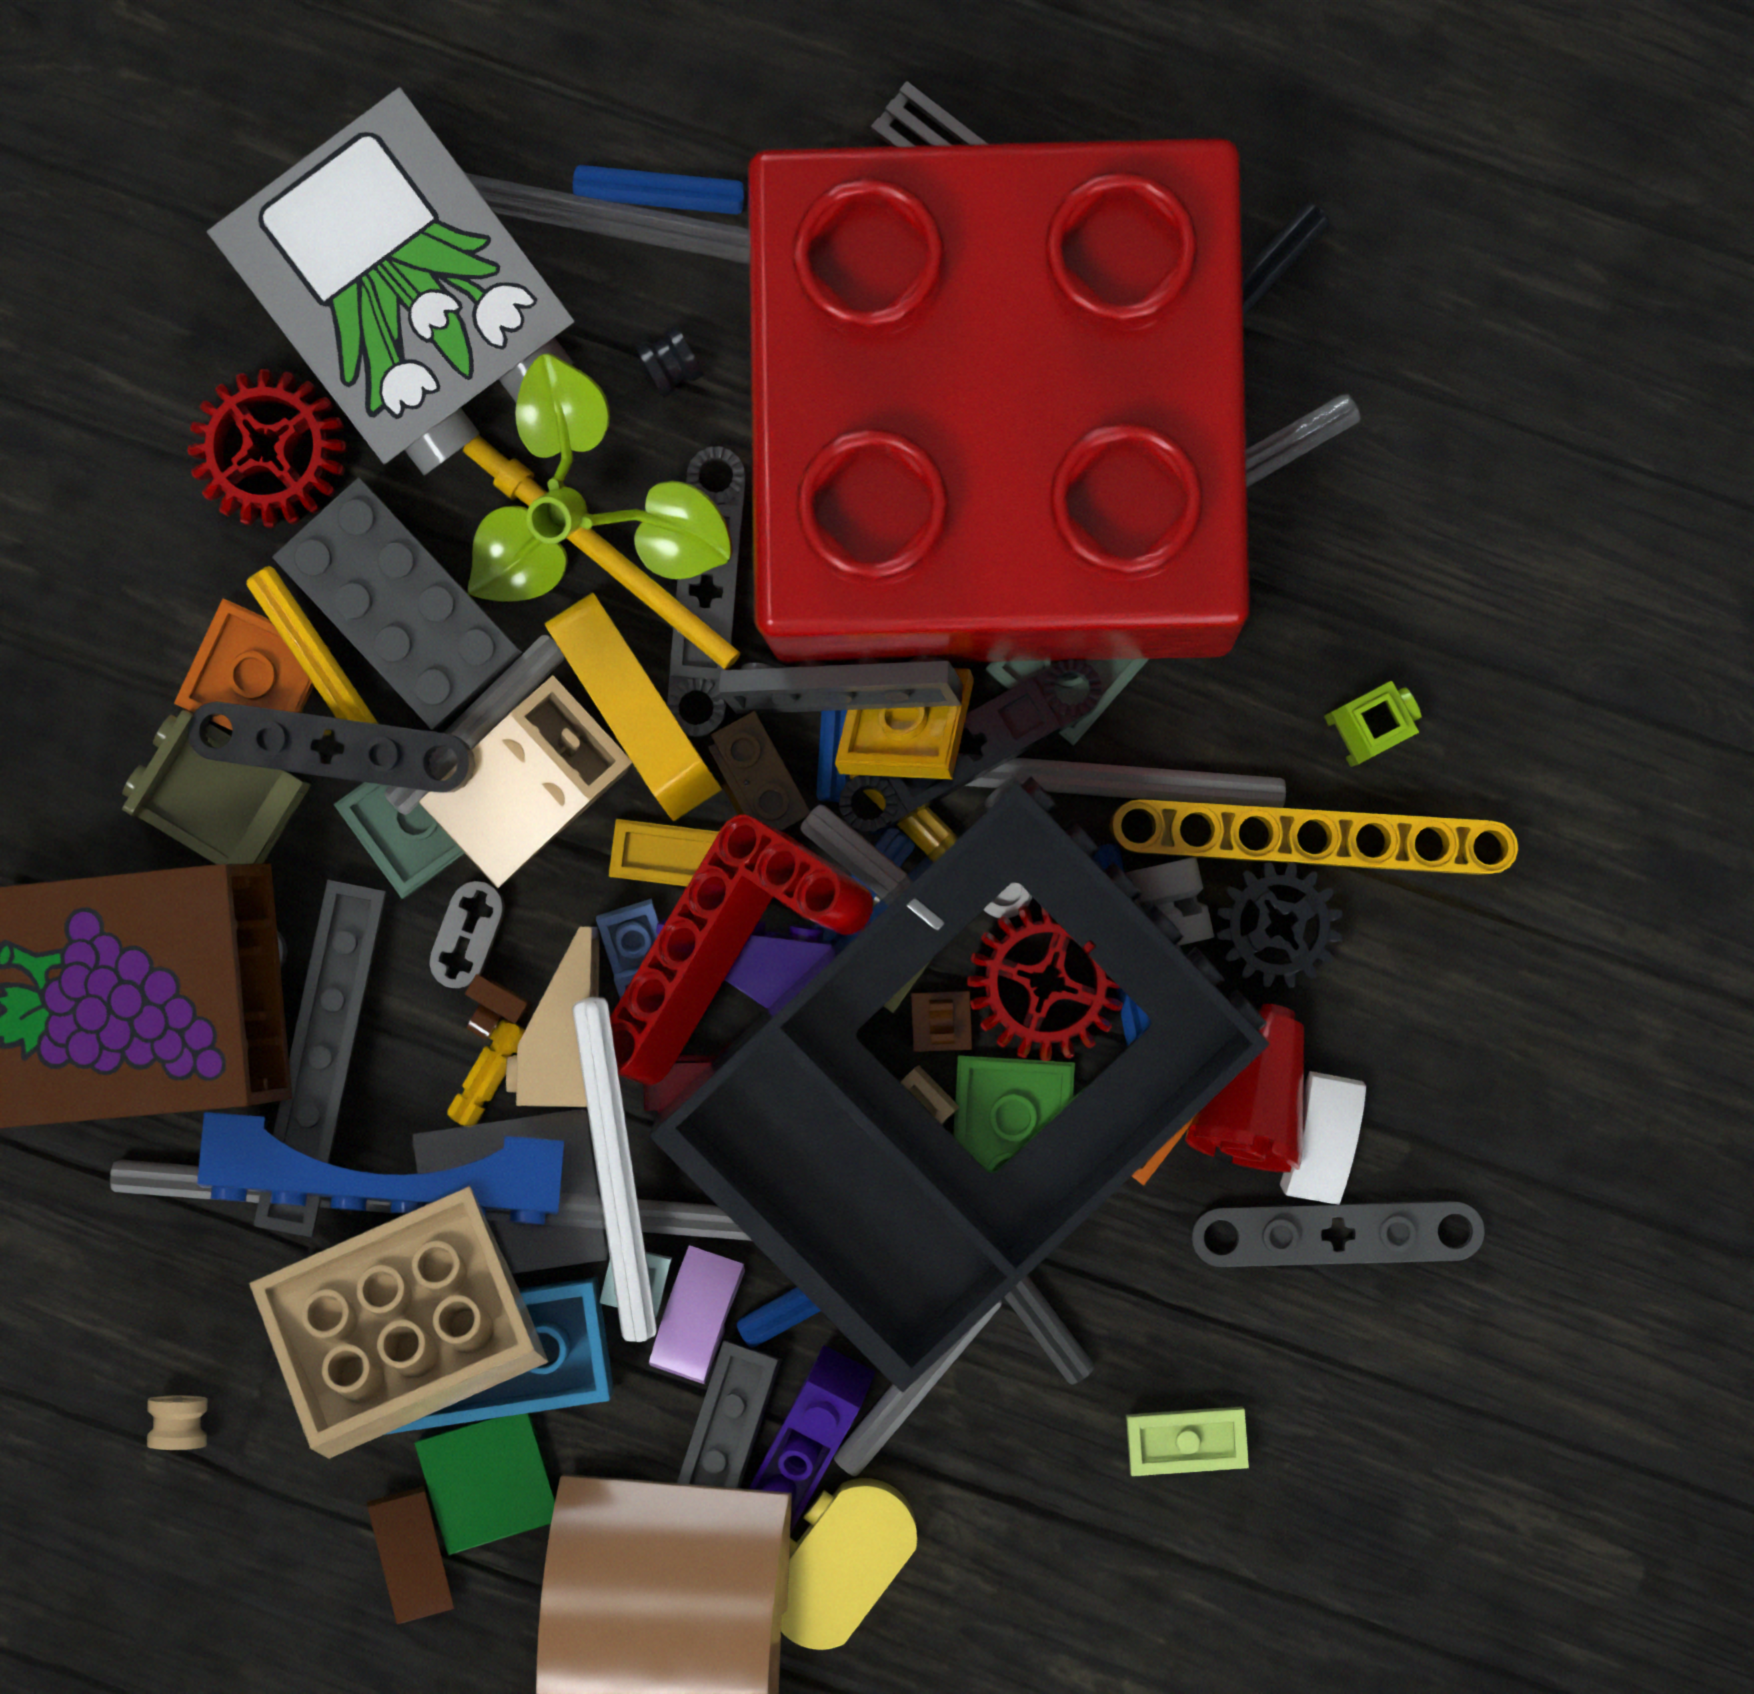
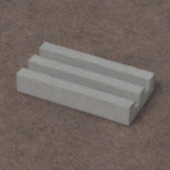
[871,81,987,147]

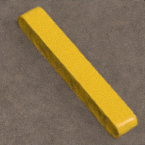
[1109,799,1518,875]

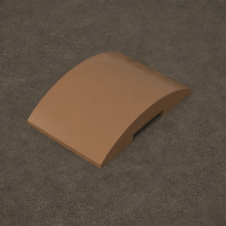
[536,1474,792,1694]

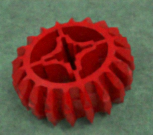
[188,369,348,528]
[967,906,1122,1061]

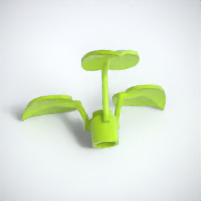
[468,353,732,602]

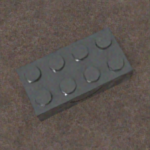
[272,477,523,733]

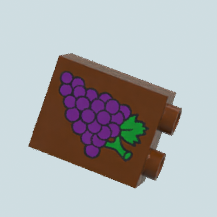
[0,864,292,1128]

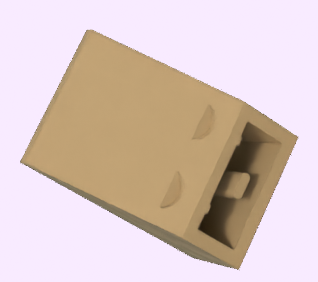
[418,675,632,888]

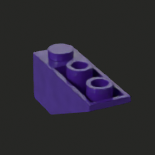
[656,919,837,1008]
[748,1345,875,1534]

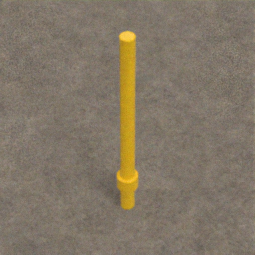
[463,435,740,670]

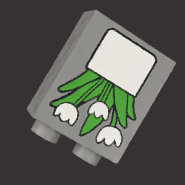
[207,87,575,475]

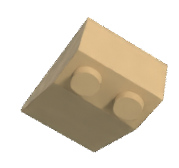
[506,927,600,1107]

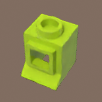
[1324,681,1422,767]

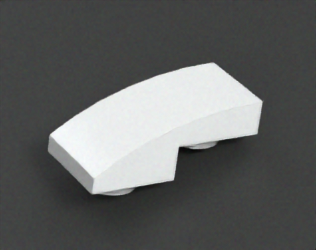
[1280,1071,1366,1205]

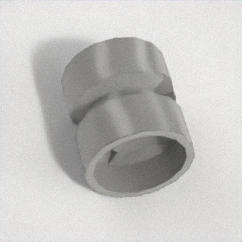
[1125,857,1214,945]

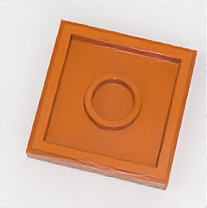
[174,598,331,731]

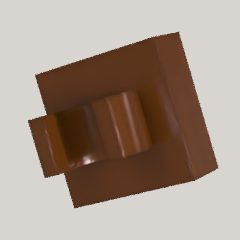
[465,974,532,1040]
[911,991,972,1052]

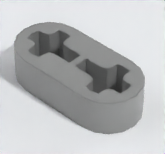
[429,881,505,988]

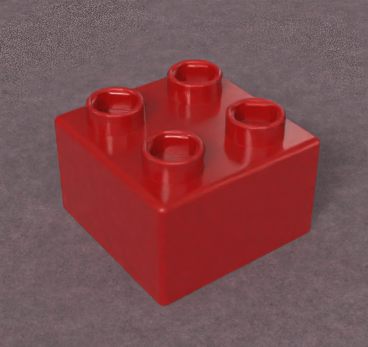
[749,138,1249,666]

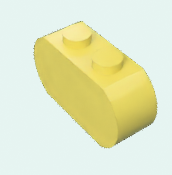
[781,1478,917,1650]

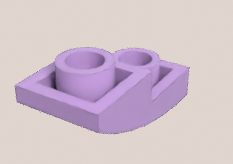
[649,1245,745,1384]

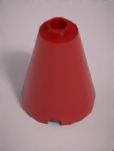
[1185,1004,1304,1173]

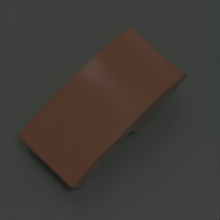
[366,1486,454,1624]

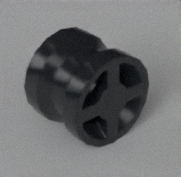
[635,325,704,399]

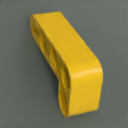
[544,592,722,822]

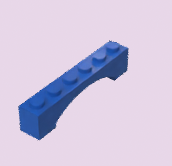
[197,1112,564,1225]

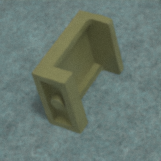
[122,709,311,865]

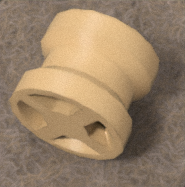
[147,1395,207,1450]

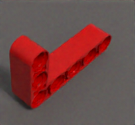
[610,814,873,1086]

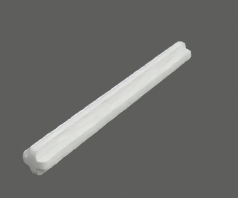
[572,997,657,1342]

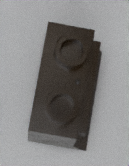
[700,711,811,832]

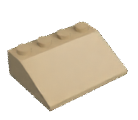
[249,1186,548,1458]

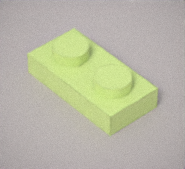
[1126,1406,1249,1476]

